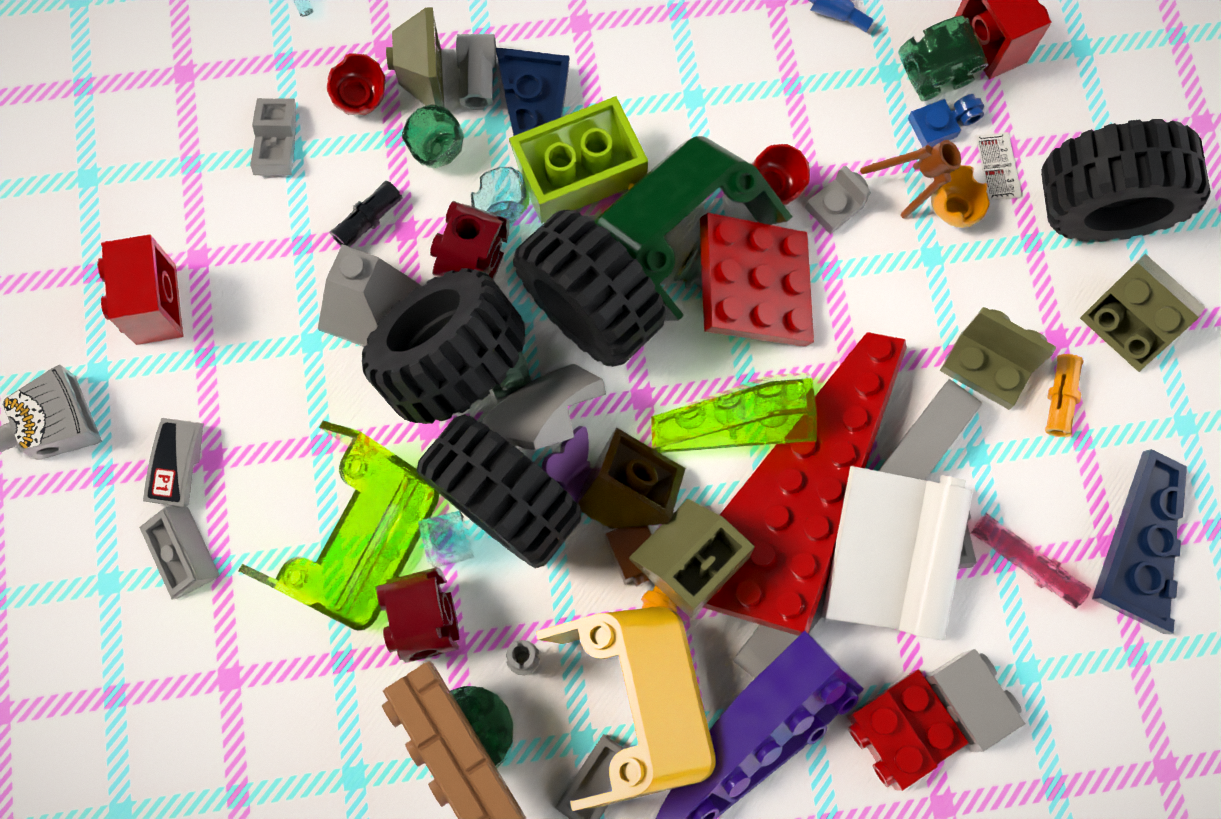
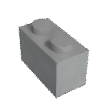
[925,648,1026,752]

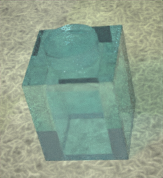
[418,510,475,568]

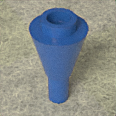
[808,0,874,32]

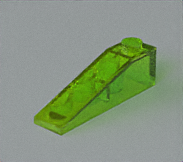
[651,372,817,453]

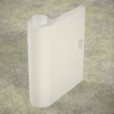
[822,466,973,640]

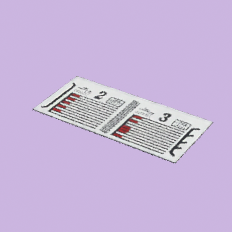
[975,132,1022,201]

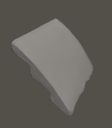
[481,363,606,450]

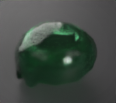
[402,104,464,169]

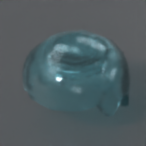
[470,167,530,225]

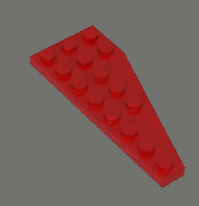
[702,332,907,636]

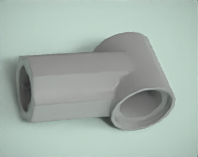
[456,34,496,110]

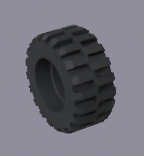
[1041,118,1211,242]
[513,210,666,367]
[361,268,525,424]
[417,414,582,569]

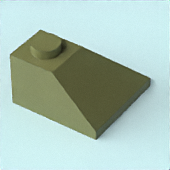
[386,7,445,115]

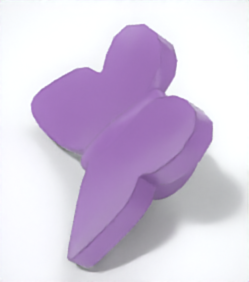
[541,426,592,502]

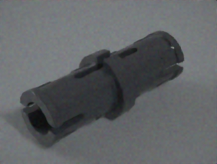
[329,180,403,247]

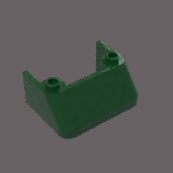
[594,136,793,321]

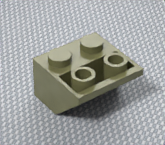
[1080,253,1205,372]
[629,499,755,618]

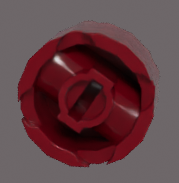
[430,201,510,280]
[376,567,460,663]

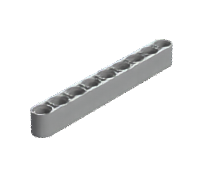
[733,378,982,678]

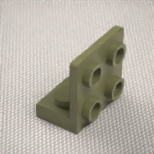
[939,307,1056,410]

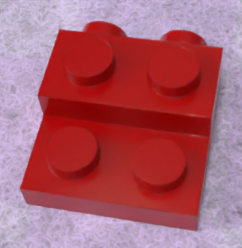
[846,669,968,791]

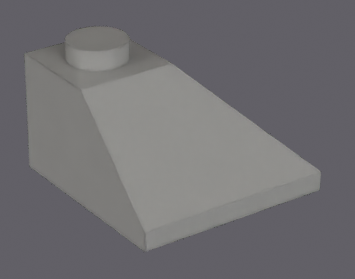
[318,244,422,347]

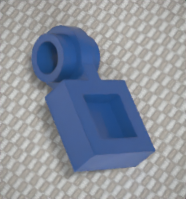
[907,94,985,147]

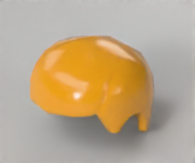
[931,165,990,228]

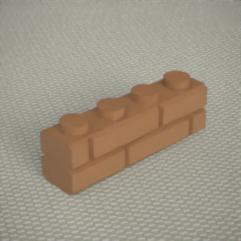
[381,661,527,819]

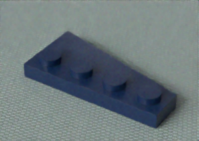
[1092,449,1187,634]

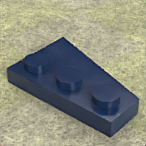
[495,47,570,136]

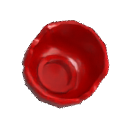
[327,53,386,115]
[752,144,810,205]

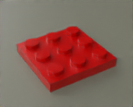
[699,212,814,347]

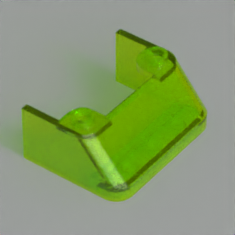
[238,420,440,631]

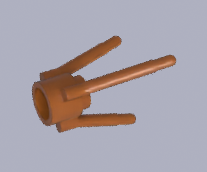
[860,140,962,219]

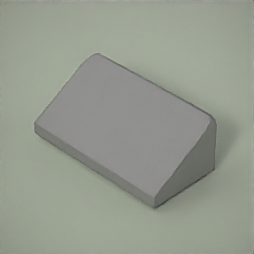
[139,506,219,600]

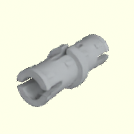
[506,640,540,676]

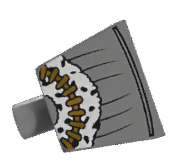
[0,364,102,460]

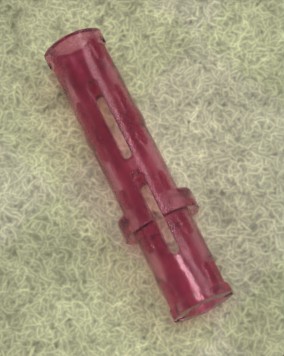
[970,512,1091,610]

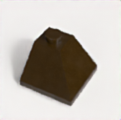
[577,427,686,529]

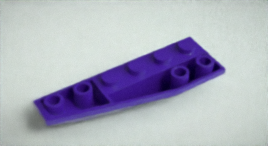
[655,631,864,819]

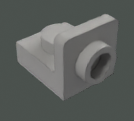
[805,165,871,235]

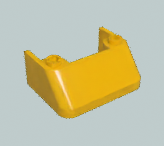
[536,606,716,811]

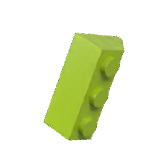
[509,96,649,224]

